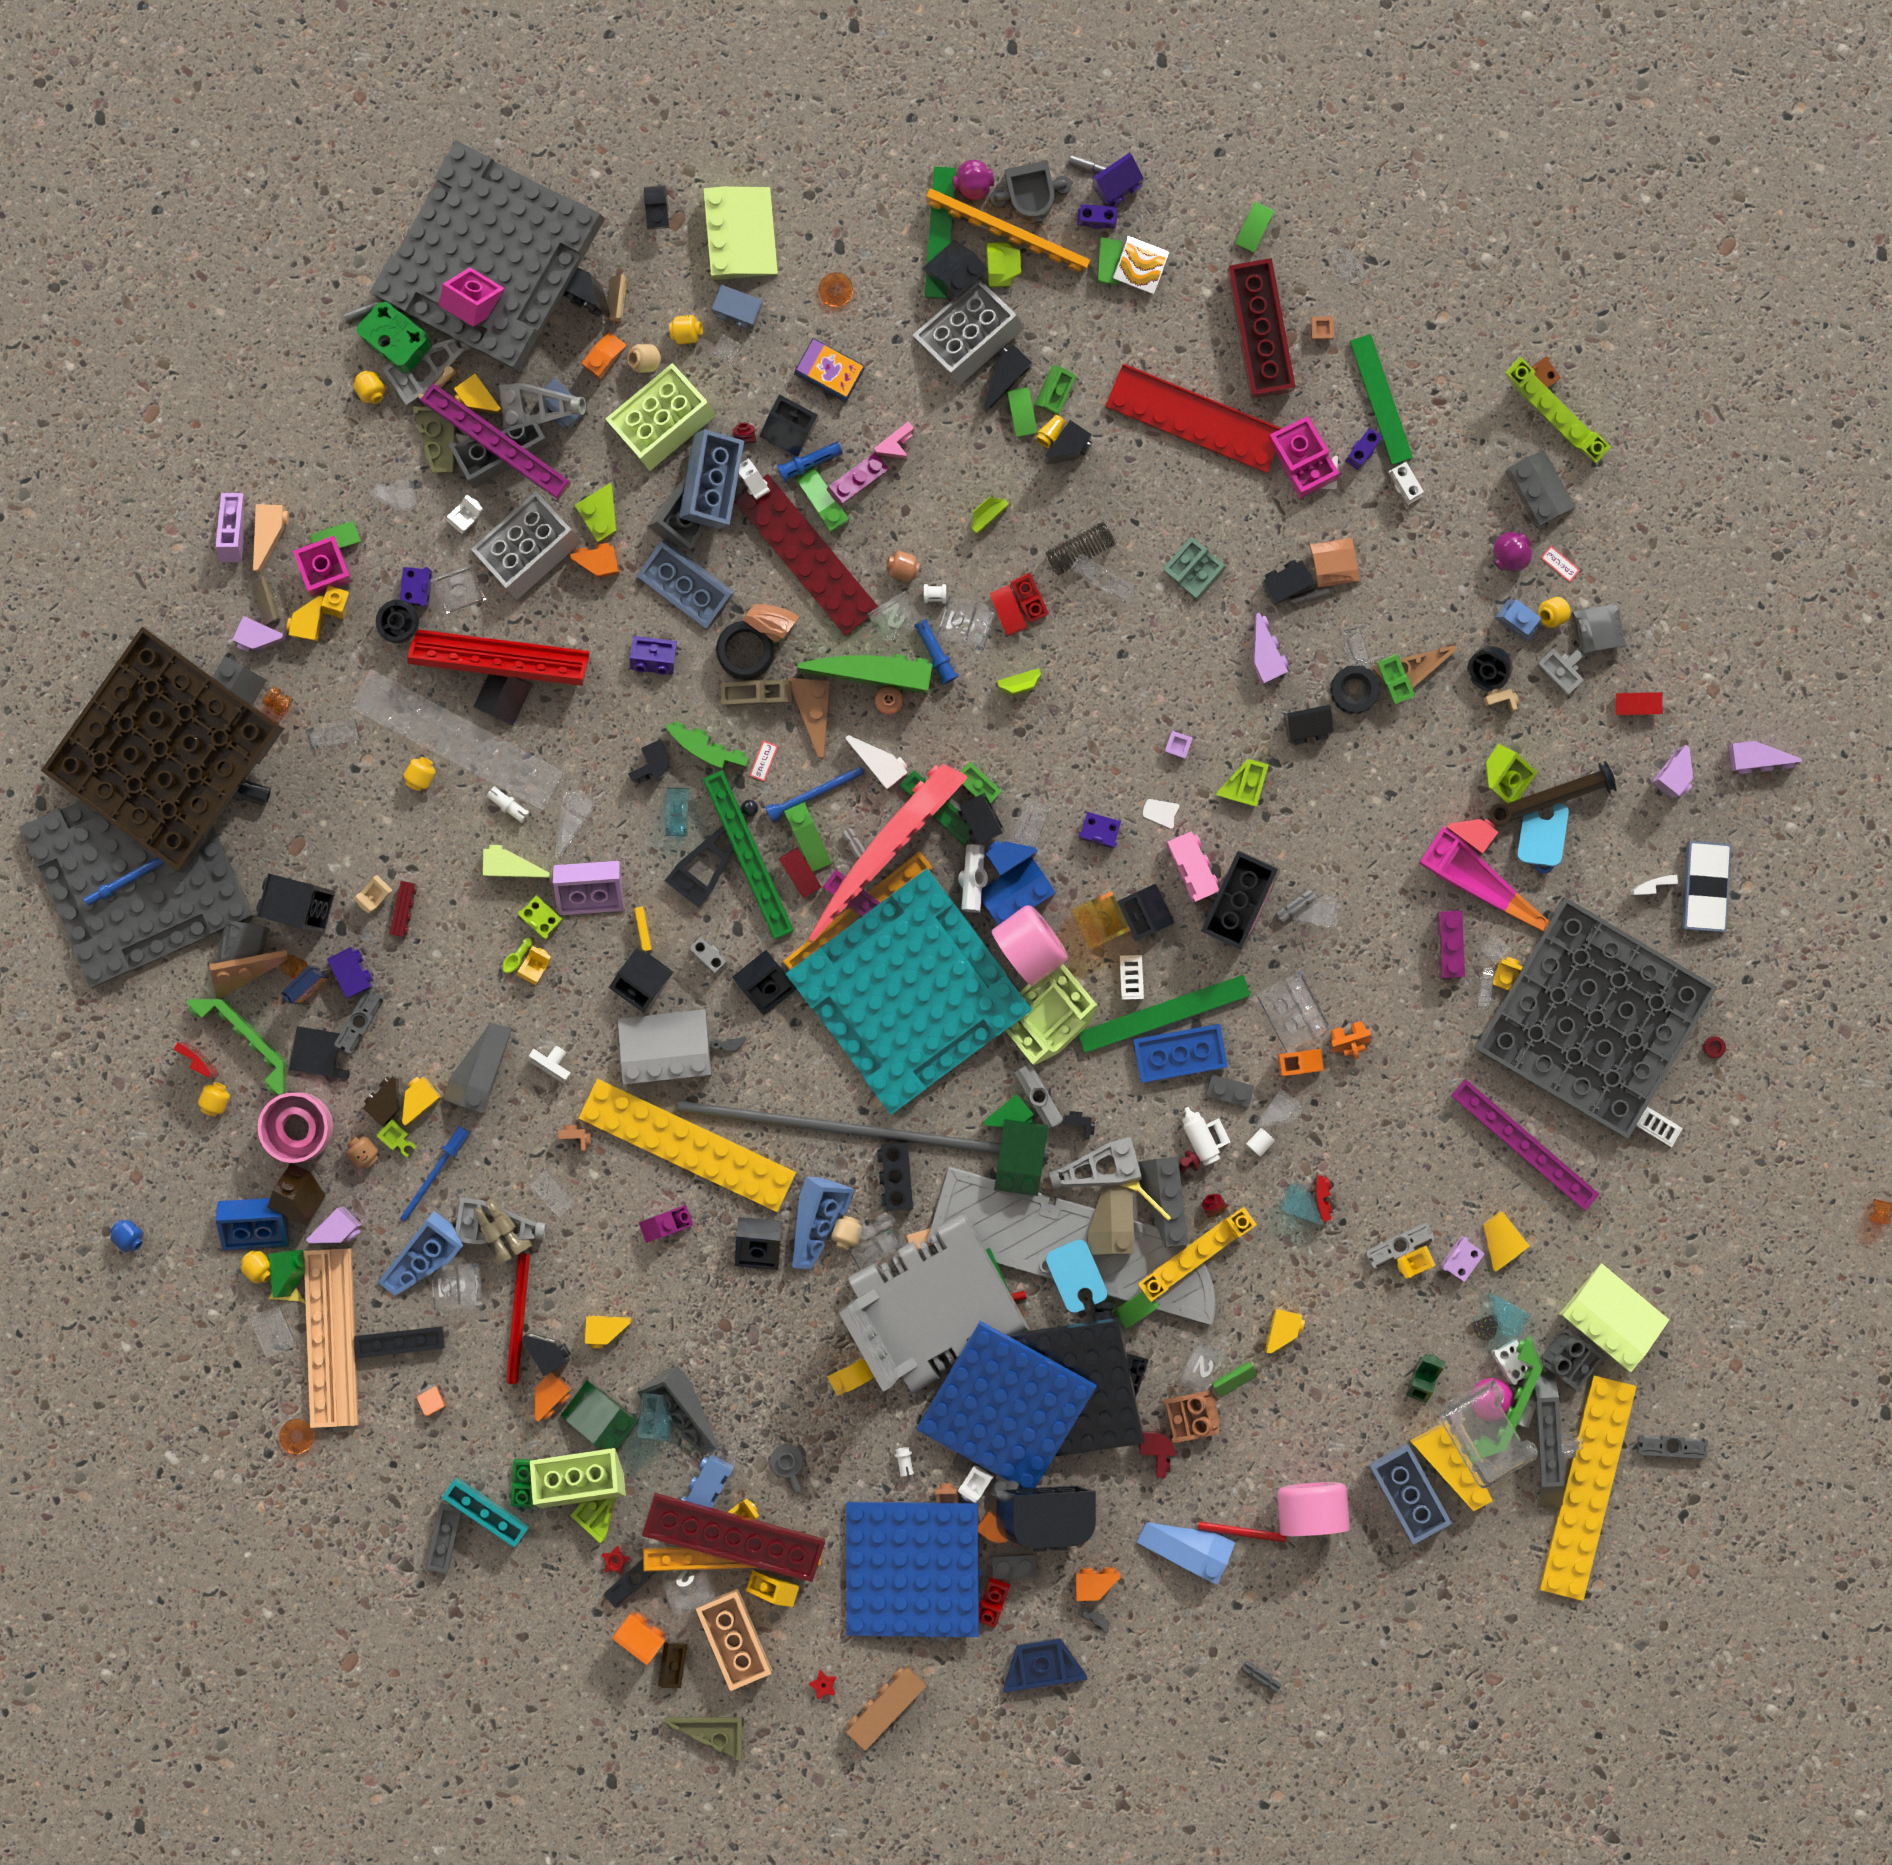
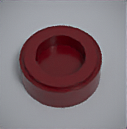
[1703,1036,1726,1058]

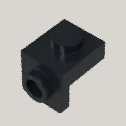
[1064,1111,1095,1139]

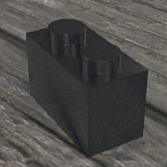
[1262,560,1314,606]
[958,792,1005,845]

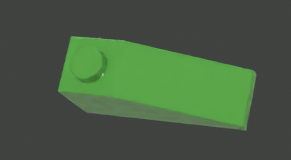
[796,467,849,534]
[784,802,832,872]

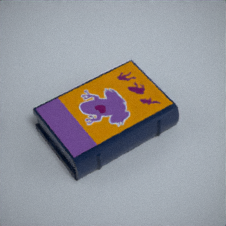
[794,338,865,403]
[281,965,329,1004]

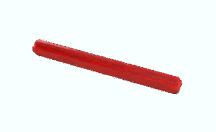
[506,1253,530,1384]

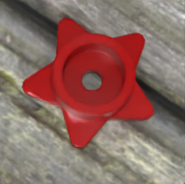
[602,1546,630,1575]
[809,1670,837,1699]

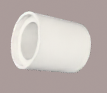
[1246,1128,1275,1157]

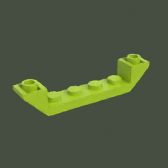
[1505,357,1611,463]

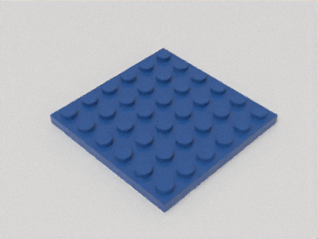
[916,1321,1096,1488]
[846,1501,979,1637]

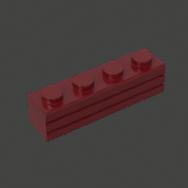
[390,881,417,937]

